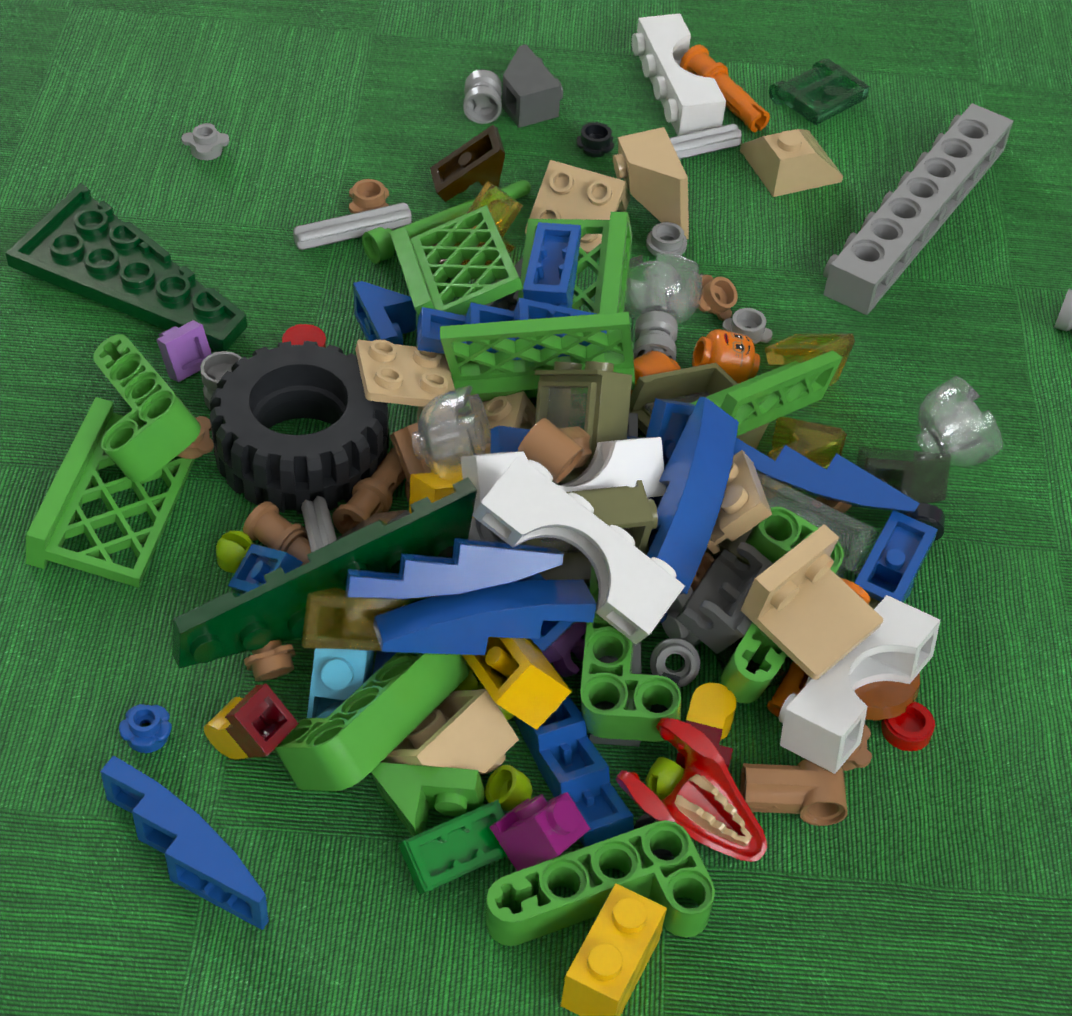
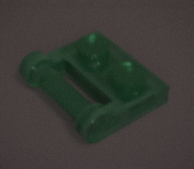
[769,58,870,126]

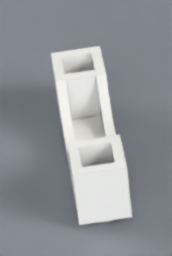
[632,13,726,136]
[461,437,666,513]
[472,455,685,644]
[779,595,941,774]

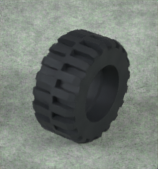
[210,341,389,514]

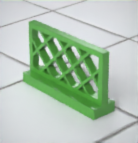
[390,205,524,316]
[517,212,633,334]
[440,312,635,403]
[25,397,195,588]

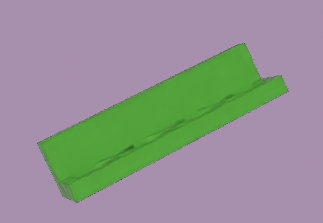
[691,350,843,437]

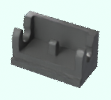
[676,542,773,654]

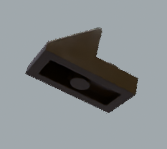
[430,124,505,202]

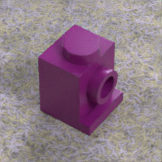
[490,792,590,871]

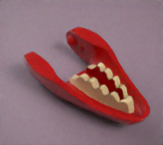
[616,718,767,862]

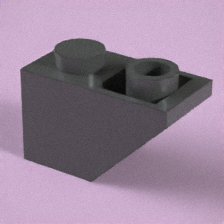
[502,44,563,128]

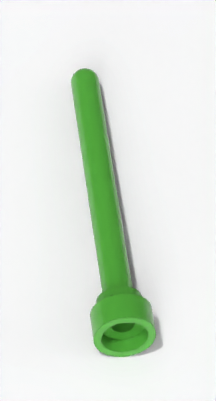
[362,180,531,264]

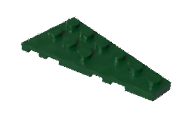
[5,183,247,352]
[172,477,477,669]

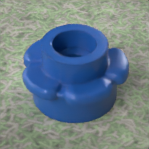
[119,704,172,753]

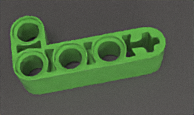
[93,334,201,482]
[720,507,844,703]
[580,566,681,742]
[275,652,470,791]
[486,820,715,946]

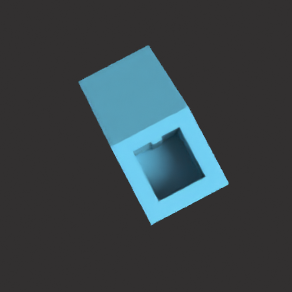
[307,635,376,718]

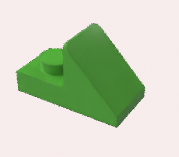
[371,762,485,836]

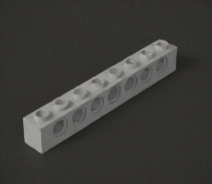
[823,103,1013,315]

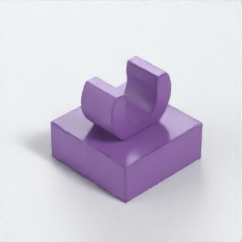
[156,320,212,382]
[537,622,587,678]

